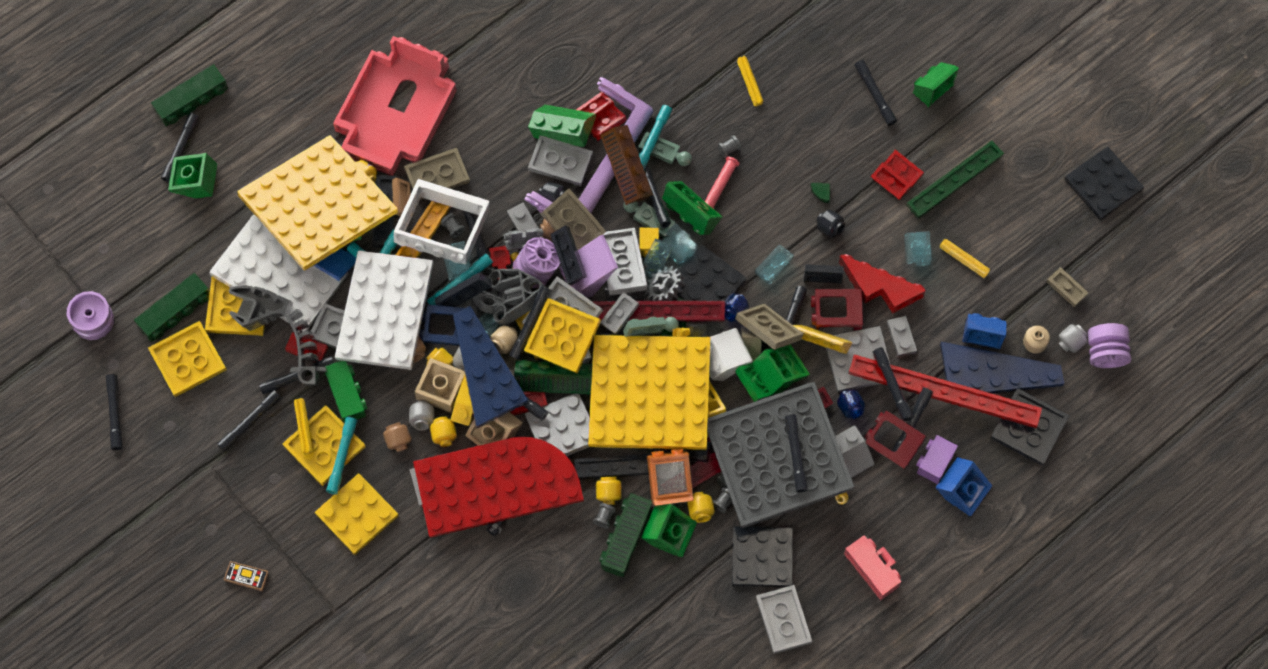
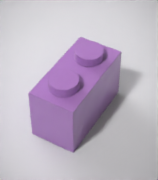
[916,435,958,484]

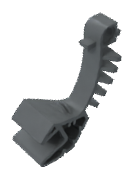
[229,285,328,386]

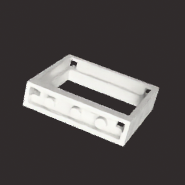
[394,179,489,265]

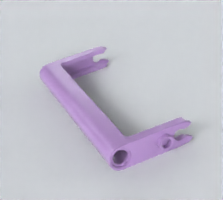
[525,77,654,213]

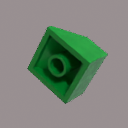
[913,62,959,108]
[168,153,218,199]
[641,504,697,557]

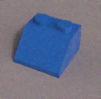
[962,313,1006,349]
[935,457,992,516]

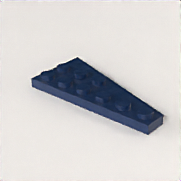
[453,306,528,429]
[940,342,1064,394]

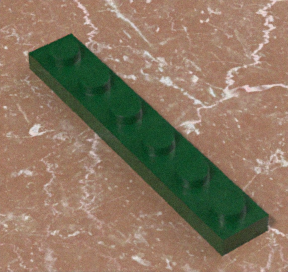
[906,140,1004,219]

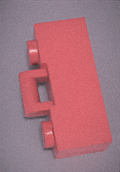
[844,535,901,600]

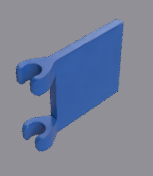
[313,248,356,281]

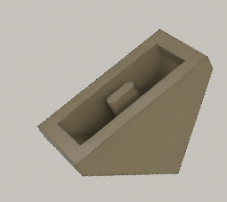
[741,326,761,363]

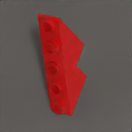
[839,254,926,314]

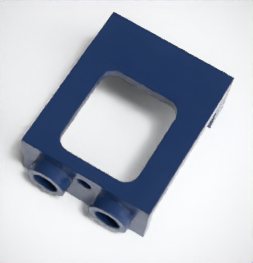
[420,305,474,347]

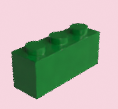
[325,361,368,423]

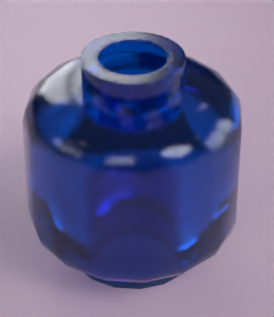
[725,293,749,322]
[837,390,866,419]

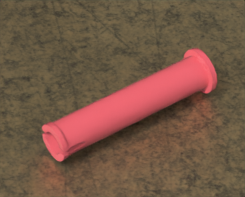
[705,157,740,209]

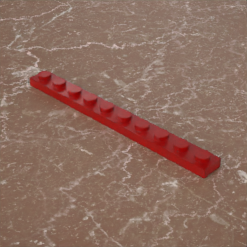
[848,354,1042,428]

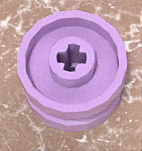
[67,291,114,340]

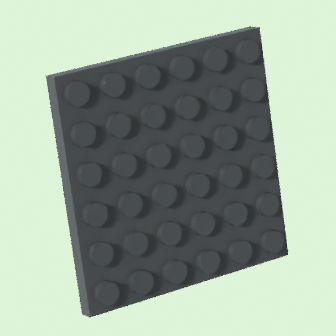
[707,382,855,528]

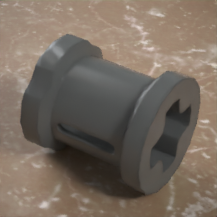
[717,135,742,158]
[440,213,465,238]
[712,487,732,514]
[593,503,616,529]

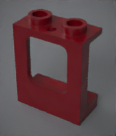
[811,289,863,331]
[864,410,927,470]

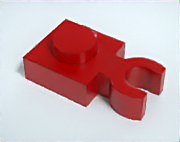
[489,246,511,280]

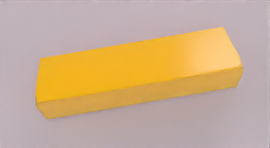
[793,325,852,354]

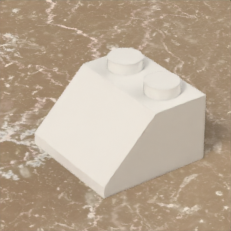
[709,328,753,381]

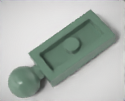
[638,132,692,166]
[623,202,675,239]
[623,317,679,337]

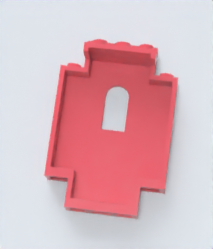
[333,36,456,176]

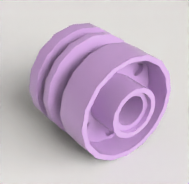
[513,237,560,288]
[1088,323,1131,368]

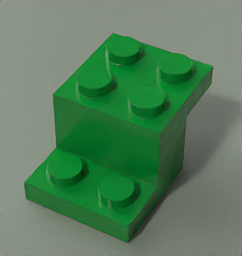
[735,344,810,402]

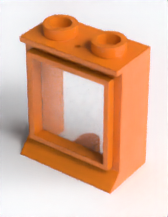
[647,448,694,506]

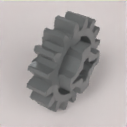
[645,266,685,301]

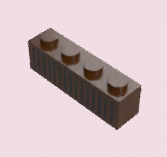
[600,125,653,205]

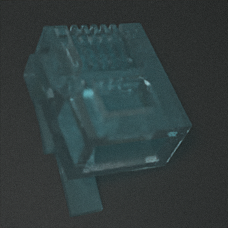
[660,224,698,266]
[904,231,932,266]
[443,241,471,281]

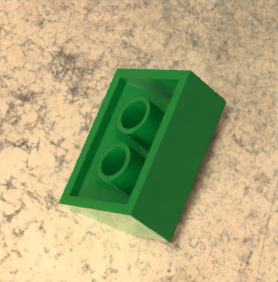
[528,105,597,147]
[662,181,723,235]

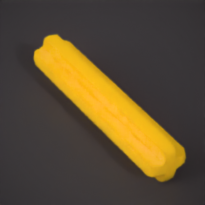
[737,56,763,107]
[940,239,990,278]
[294,398,313,455]

